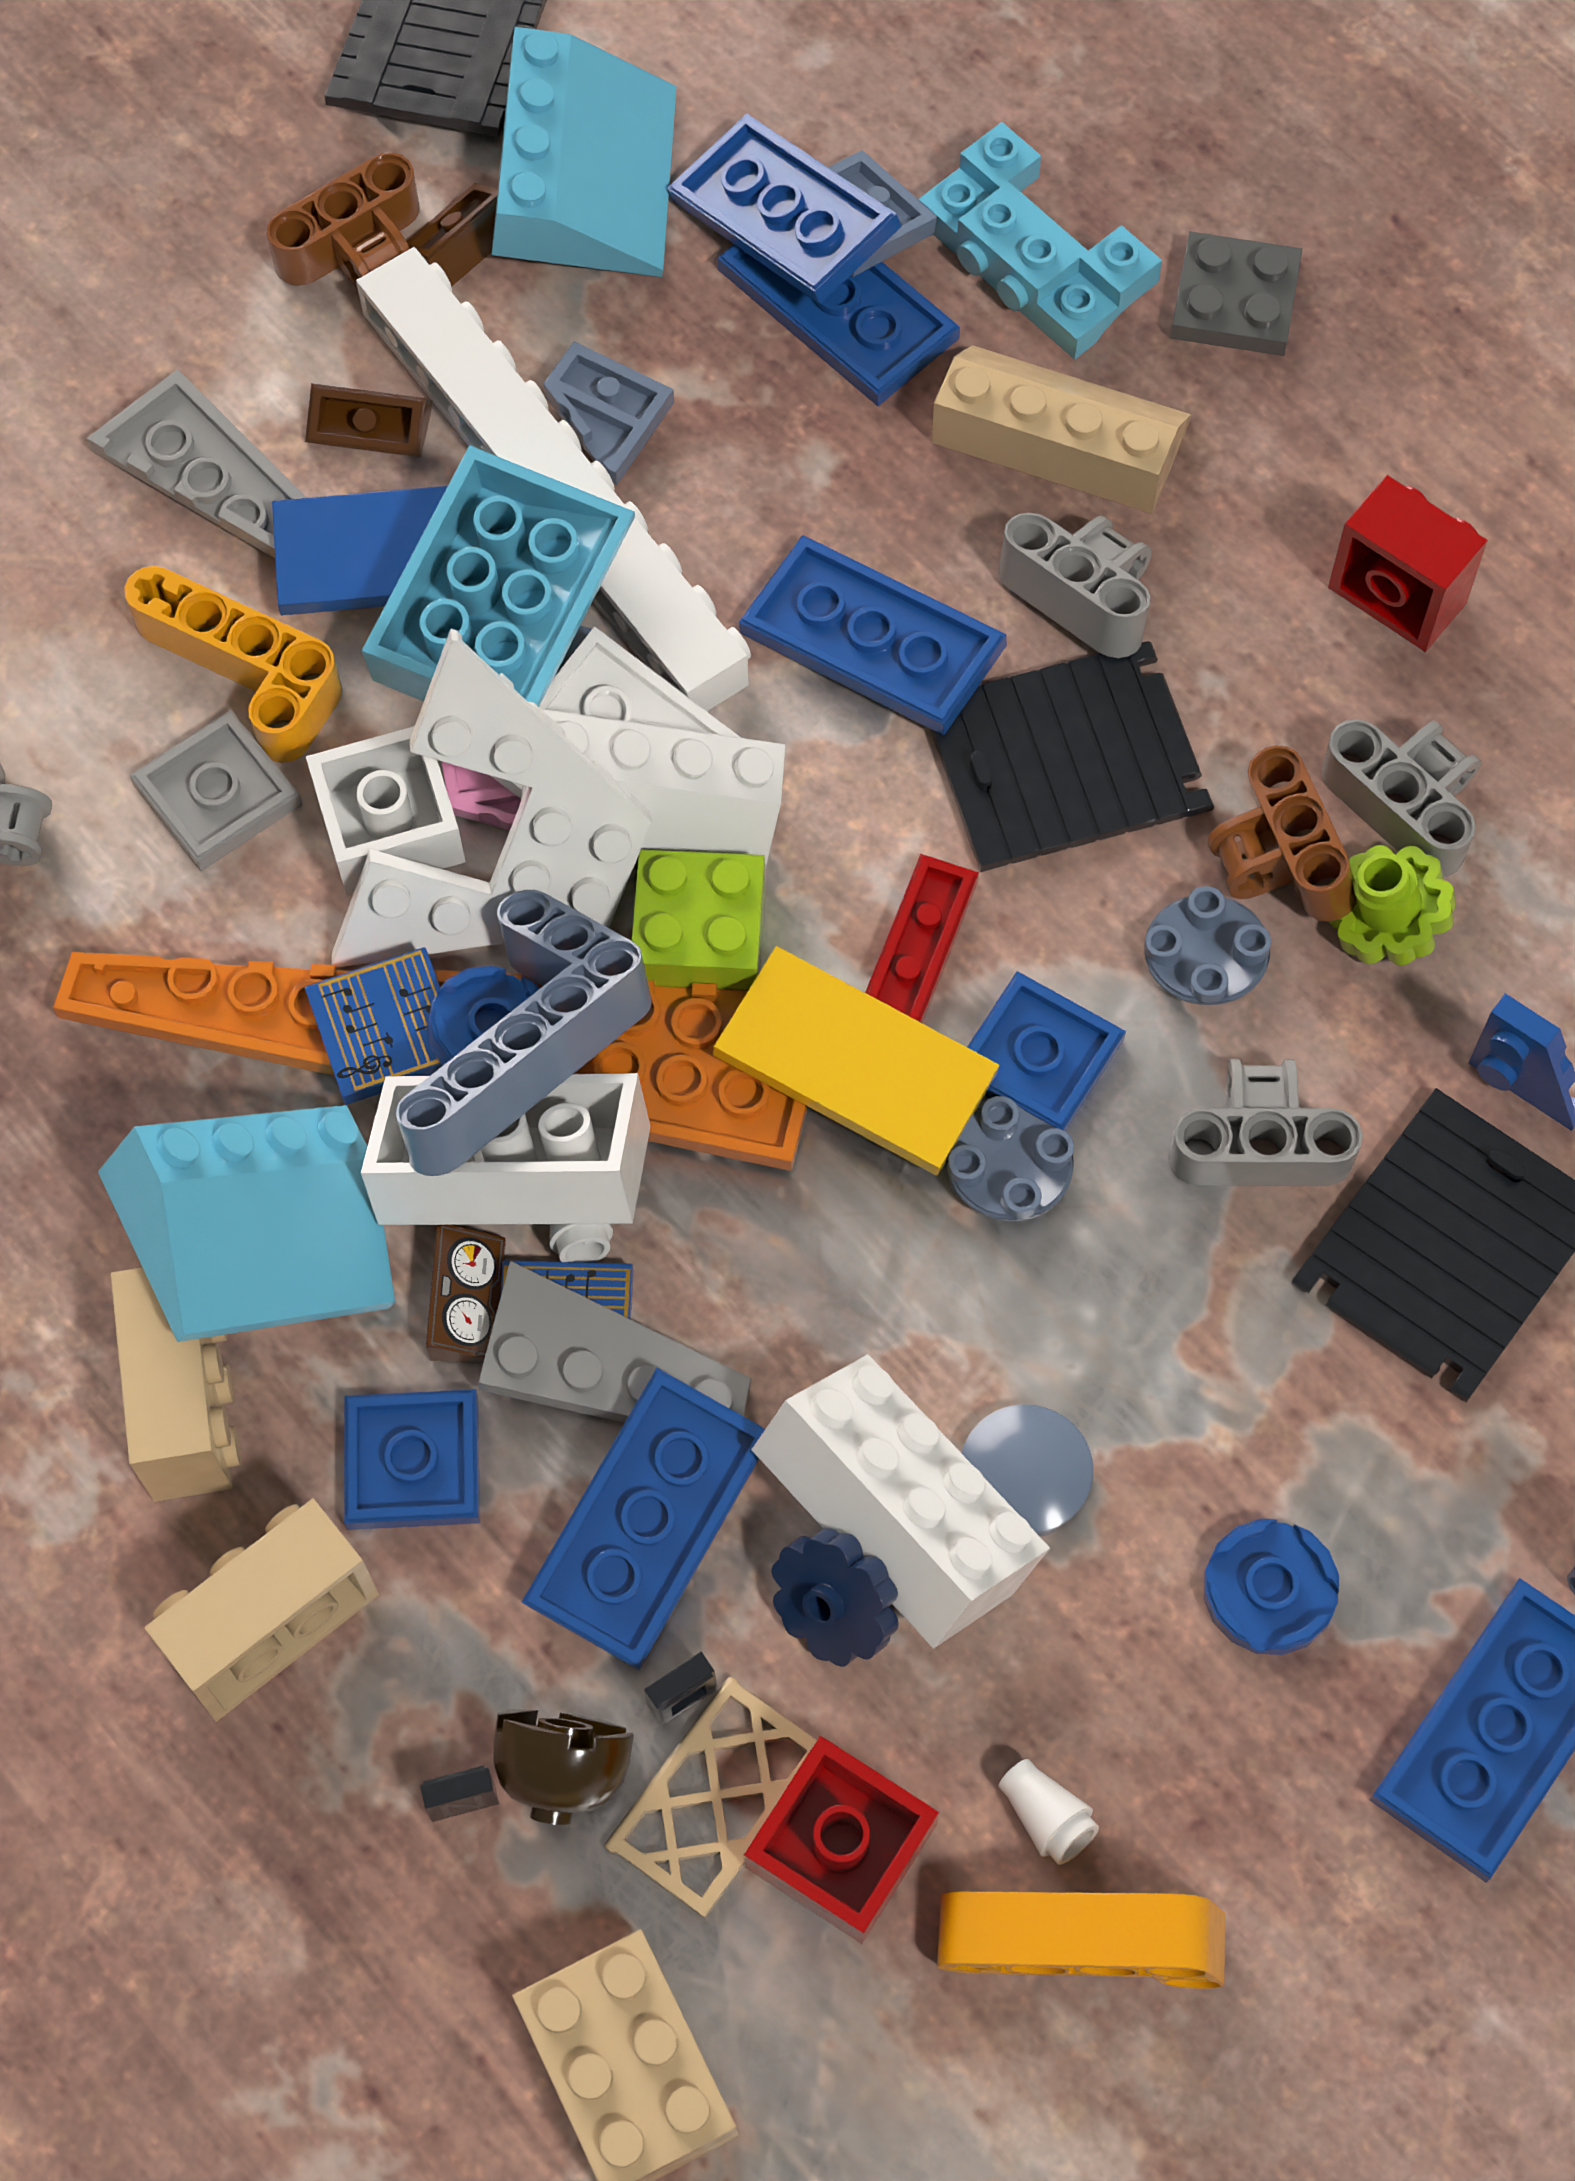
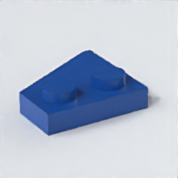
[1468,993,1575,1131]

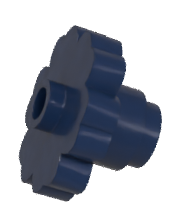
[771,1528,899,1667]

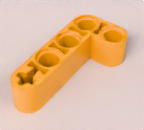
[124,566,342,763]
[937,1892,1225,1989]

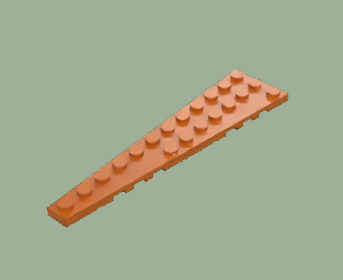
[53,952,808,1171]

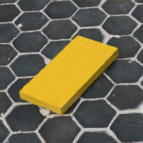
[713,946,999,1176]

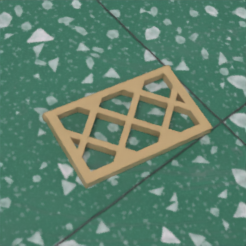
[604,1676,817,1919]

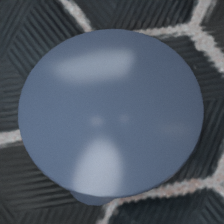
[1144,886,1271,1005]
[946,1096,1074,1221]
[962,1404,1093,1537]

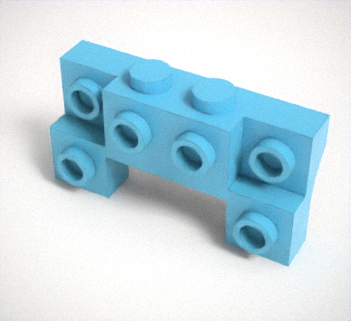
[918,122,1162,360]

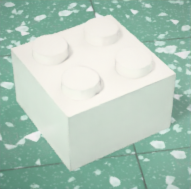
[306,726,466,896]

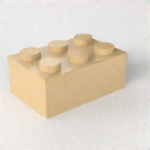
[111,1267,242,1502]
[144,1498,379,1722]
[512,1929,739,2181]

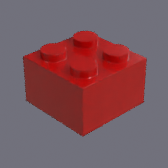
[1328,475,1488,653]
[744,1735,939,1944]

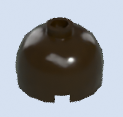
[493,1709,634,1825]

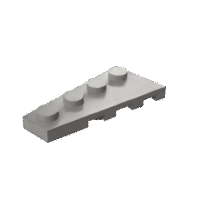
[87,369,307,559]
[478,1261,751,1423]

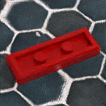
[865,854,979,1024]

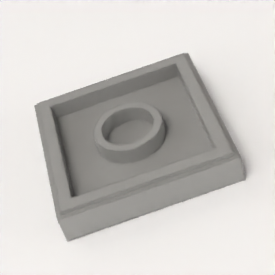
[130,710,302,871]

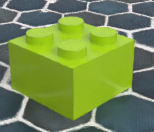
[632,849,766,991]

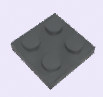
[1170,231,1303,356]

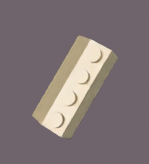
[932,345,1191,514]

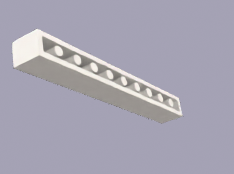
[356,247,751,711]

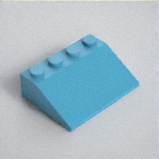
[492,27,677,277]
[362,445,635,707]
[98,1105,395,1342]

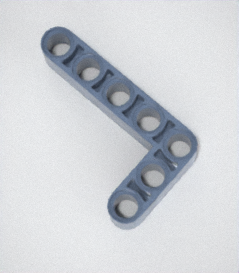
[395,890,652,1176]

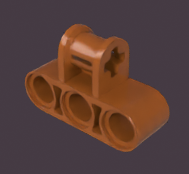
[267,152,420,289]
[1208,745,1357,922]

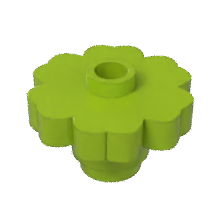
[1329,845,1456,966]

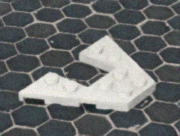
[332,629,652,967]

